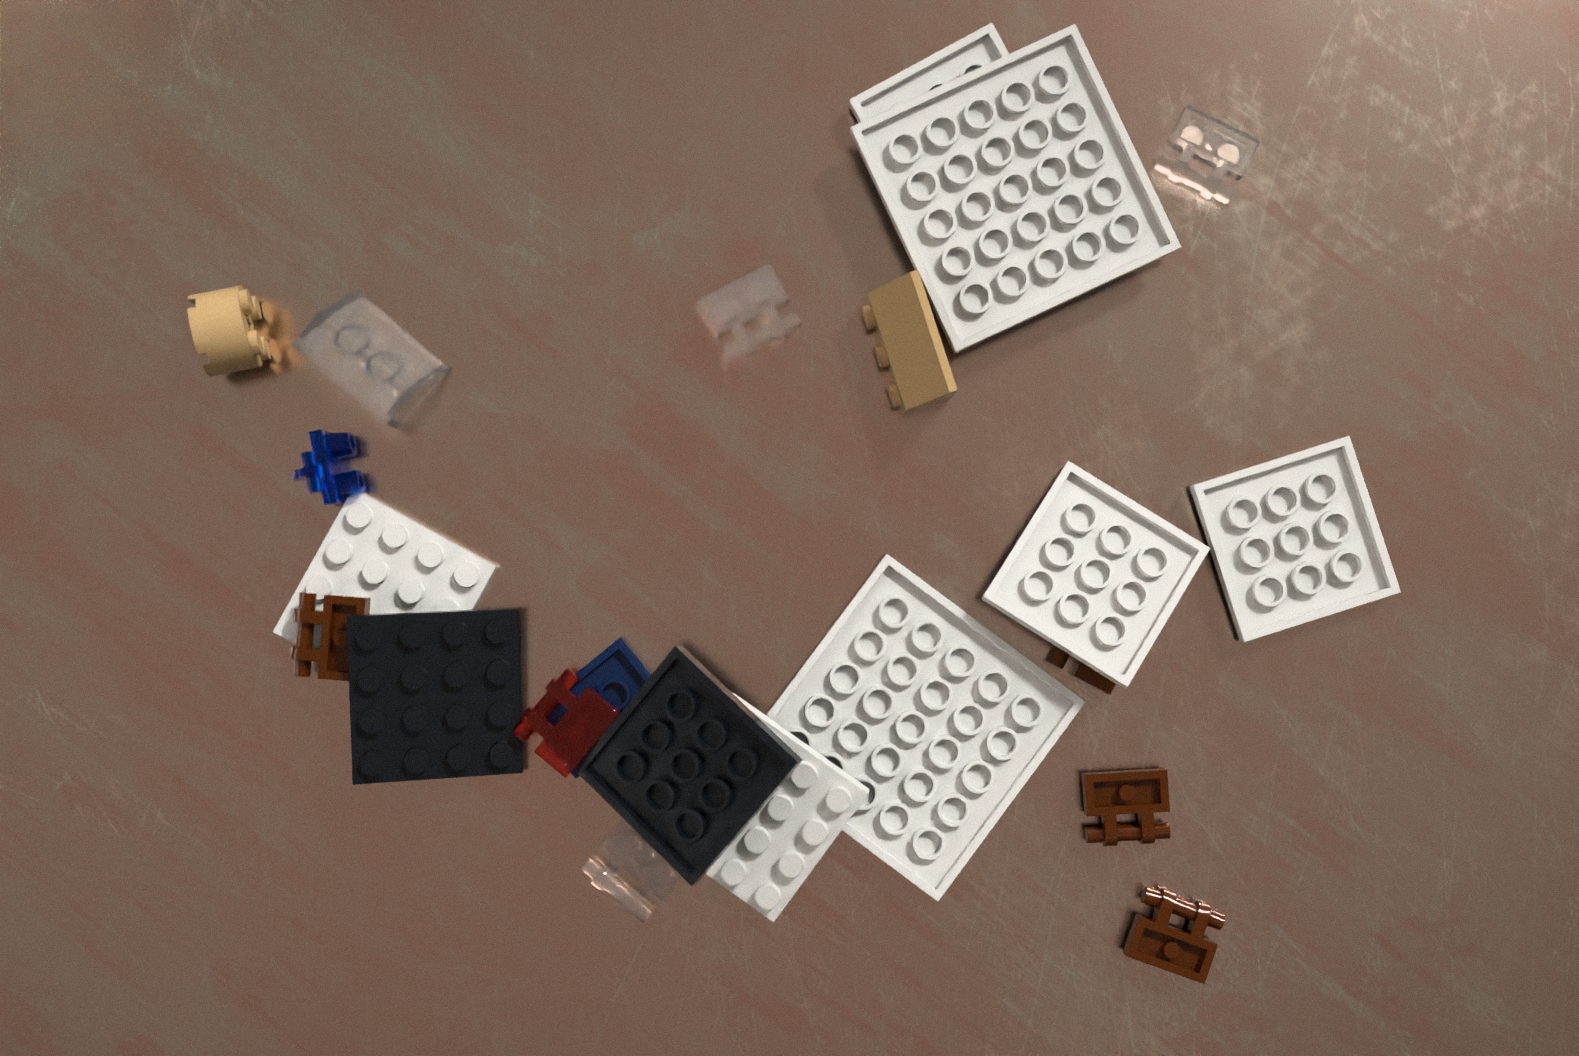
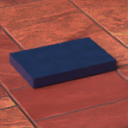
[525,637,652,779]

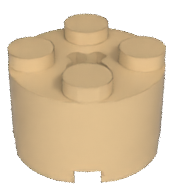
[187,285,271,377]

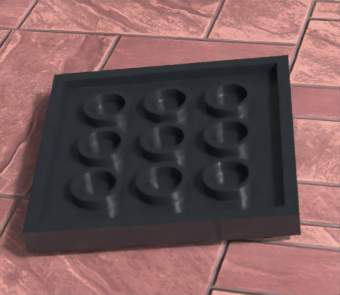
[347,608,523,785]
[574,645,803,886]

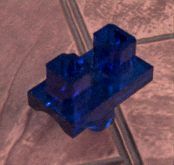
[292,429,366,507]

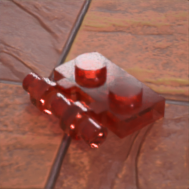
[514,668,621,778]

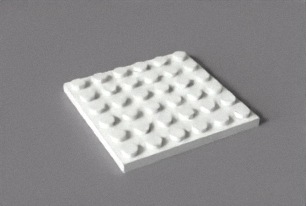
[850,24,1181,354]
[766,554,1085,902]

